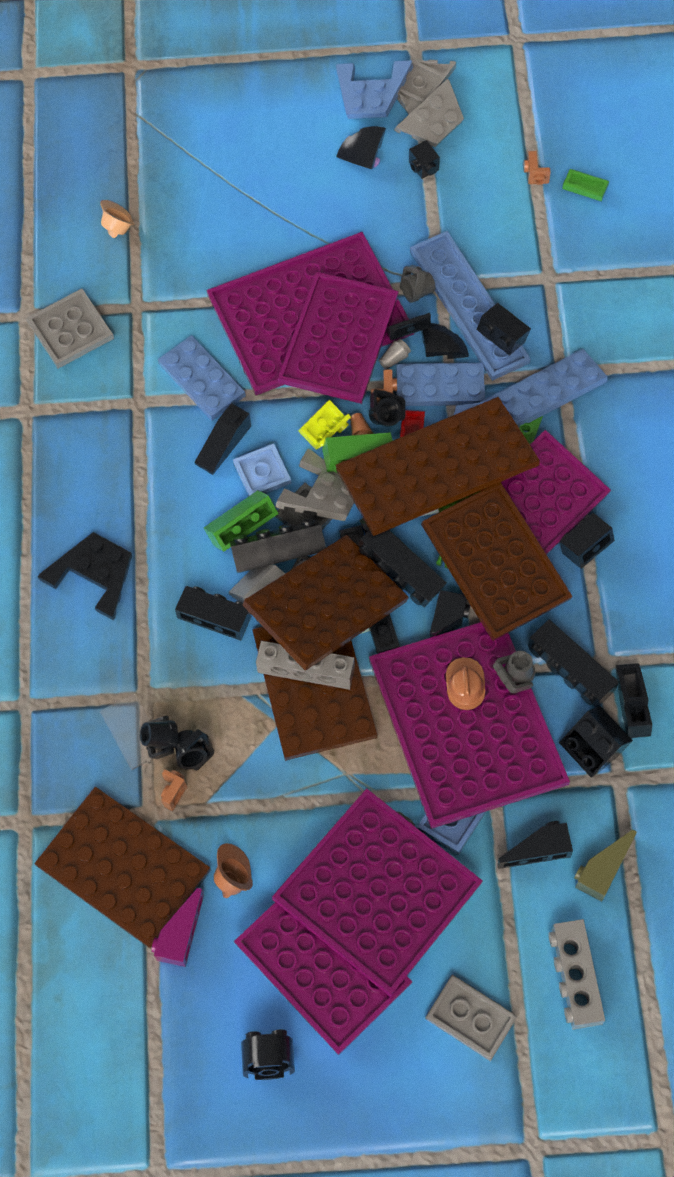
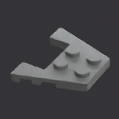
[275,449,354,521]

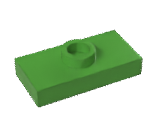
[562,169,609,202]

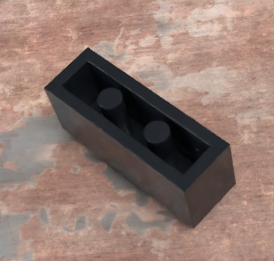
[175,586,251,641]

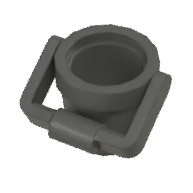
[400,265,435,303]
[493,651,535,693]

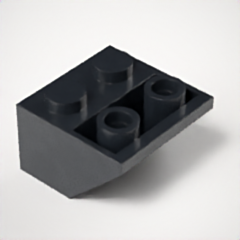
[559,706,633,778]

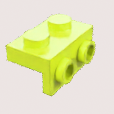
[298,400,351,450]

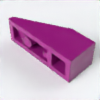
[151,888,204,967]

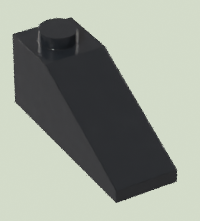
[194,403,251,475]
[497,821,573,869]

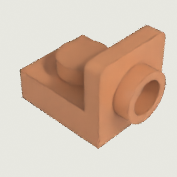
[161,769,187,811]

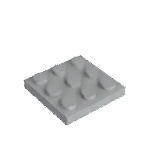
[26,289,114,369]

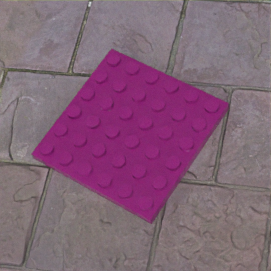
[272,788,483,997]

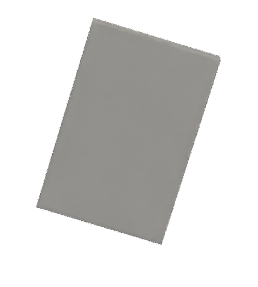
[425,975,518,1062]

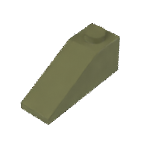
[574,830,637,902]

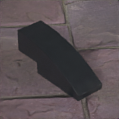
[616,663,653,738]

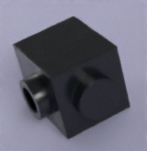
[409,140,440,179]

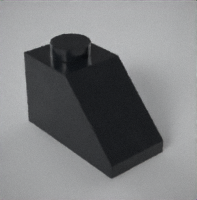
[430,590,471,638]

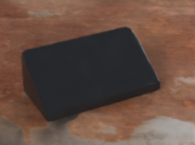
[386,313,431,341]

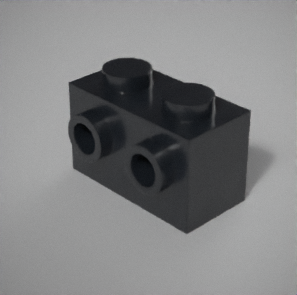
[476,303,531,356]
[560,513,615,569]

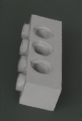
[256,641,355,690]
[549,919,605,1030]

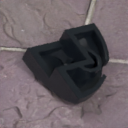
[336,126,386,169]
[421,323,469,359]

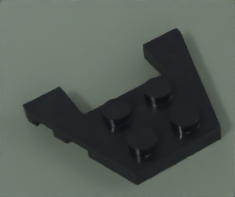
[37,532,132,620]

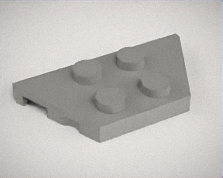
[397,59,456,114]
[394,79,464,147]

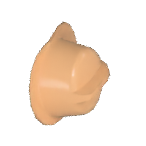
[100,200,135,238]

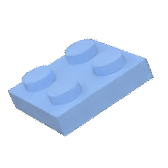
[233,444,291,496]

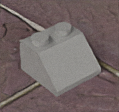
[229,564,285,602]

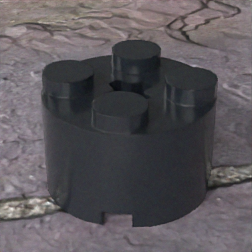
[241,1029,295,1080]

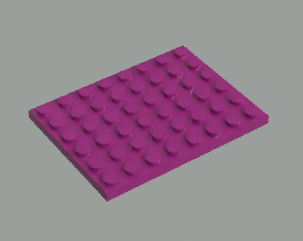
[206,232,414,396]
[369,622,570,829]

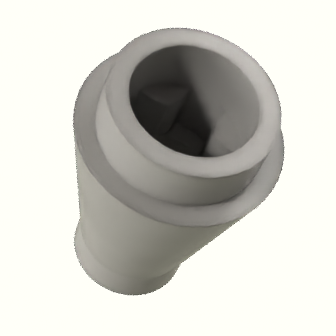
[378,339,411,370]

